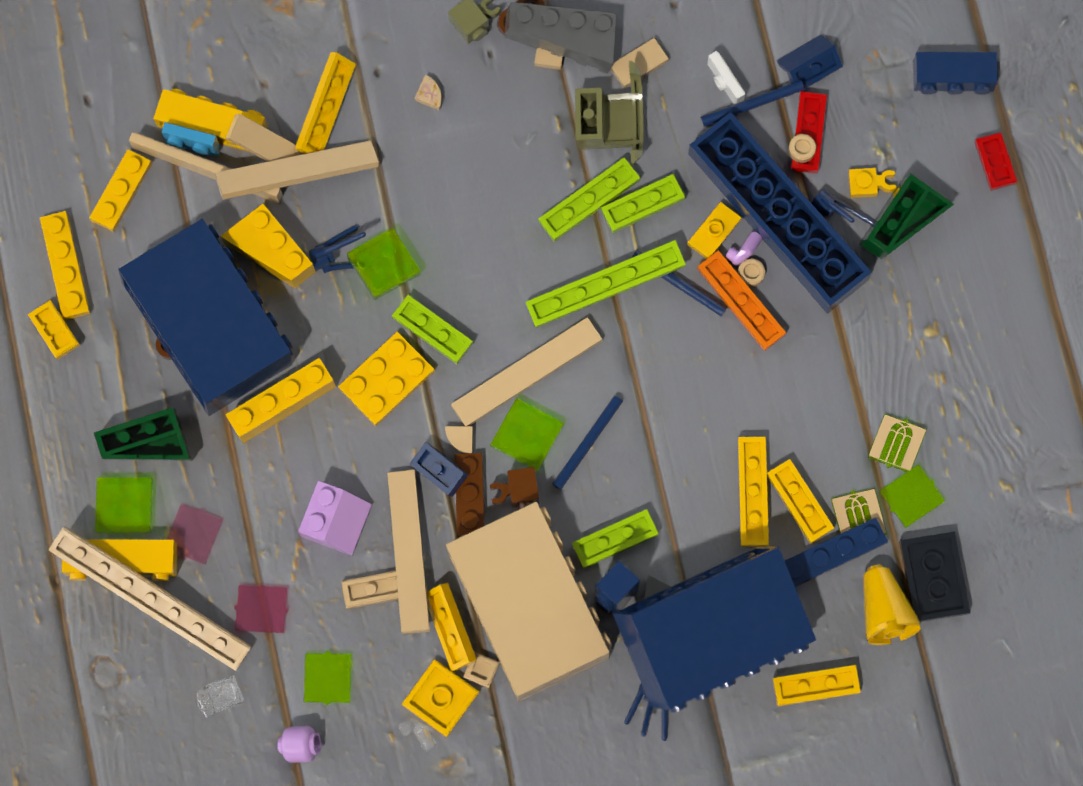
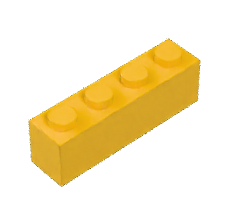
[153,89,268,153]
[225,358,336,444]
[62,539,178,581]

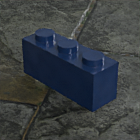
[913,52,997,95]
[595,561,640,614]

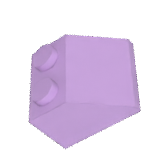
[298,481,372,556]

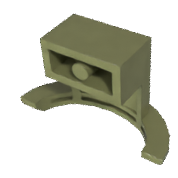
[575,61,644,165]

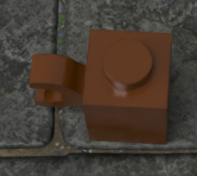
[490,467,540,510]

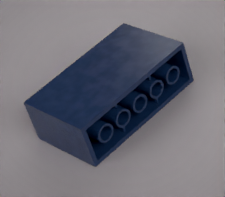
[118,218,293,416]
[613,546,816,712]

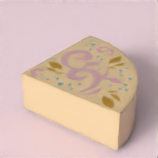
[415,75,442,110]

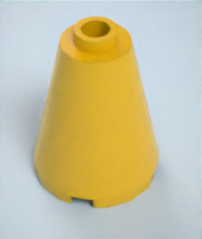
[863,565,921,645]

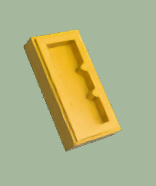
[687,202,742,259]
[27,300,80,360]

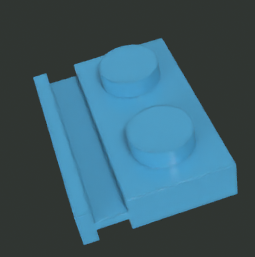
[161,122,221,157]

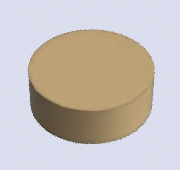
[788,134,816,163]
[738,259,765,287]

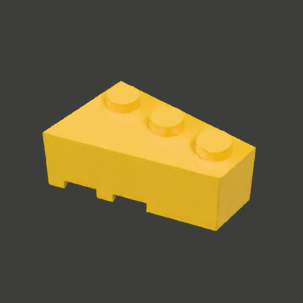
[220,204,316,289]

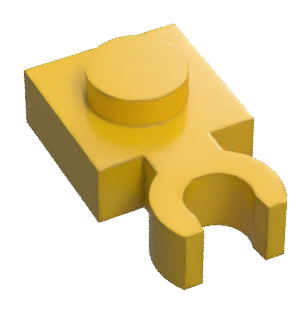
[848,168,896,198]

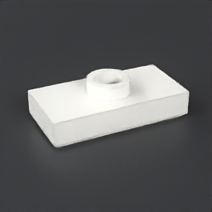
[707,51,745,104]

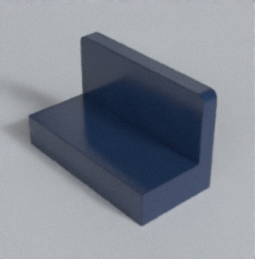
[777,35,843,93]

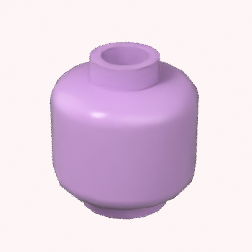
[277,726,321,763]

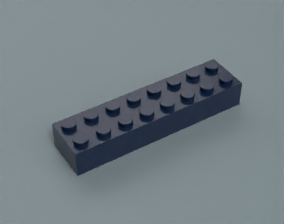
[688,112,872,314]

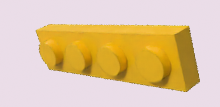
[294,52,356,154]
[40,211,91,320]
[738,437,769,547]

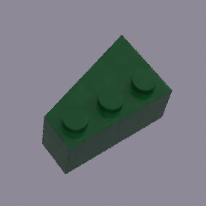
[859,173,954,259]
[94,407,192,461]

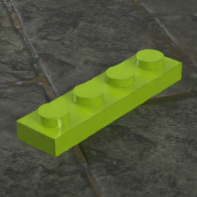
[538,157,640,242]

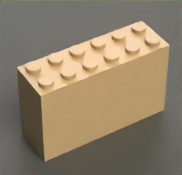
[445,502,612,702]

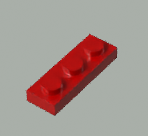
[791,92,827,174]

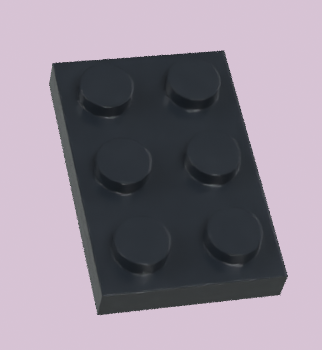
[899,531,971,622]

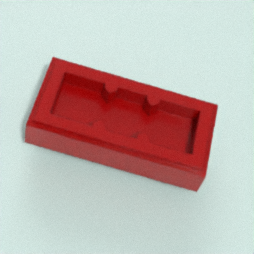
[974,132,1018,191]

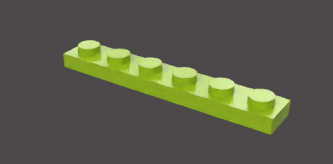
[525,240,686,328]

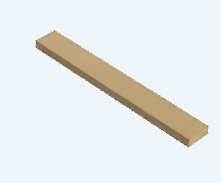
[48,526,252,671]

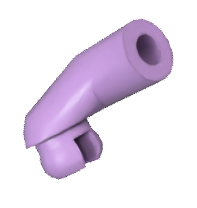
[725,232,762,265]

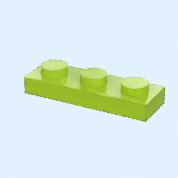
[601,174,685,234]
[392,295,473,365]
[572,509,659,569]

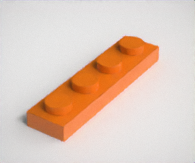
[697,250,786,352]

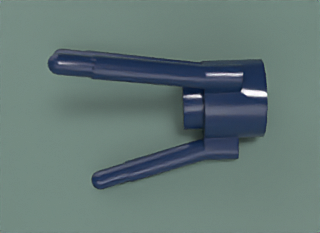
[811,189,874,225]
[308,225,366,274]
[624,684,668,741]

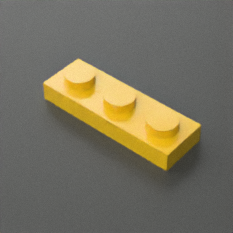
[89,150,153,232]
[767,459,834,544]
[426,583,477,671]
[772,665,861,707]

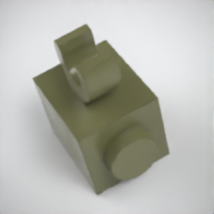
[448,0,501,44]

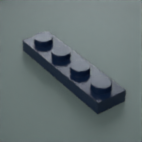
[785,517,888,587]

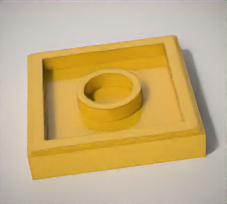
[402,659,480,738]

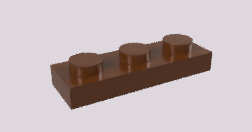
[455,453,485,537]

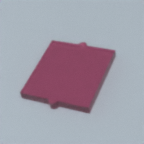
[167,505,223,565]
[234,585,288,634]

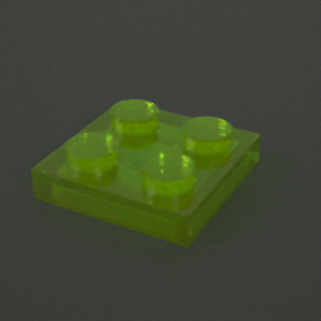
[347,228,421,301]
[490,398,564,472]
[95,477,153,533]

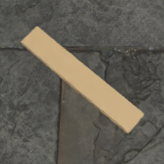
[128,132,283,204]
[215,141,379,200]
[451,317,602,426]
[387,470,430,634]

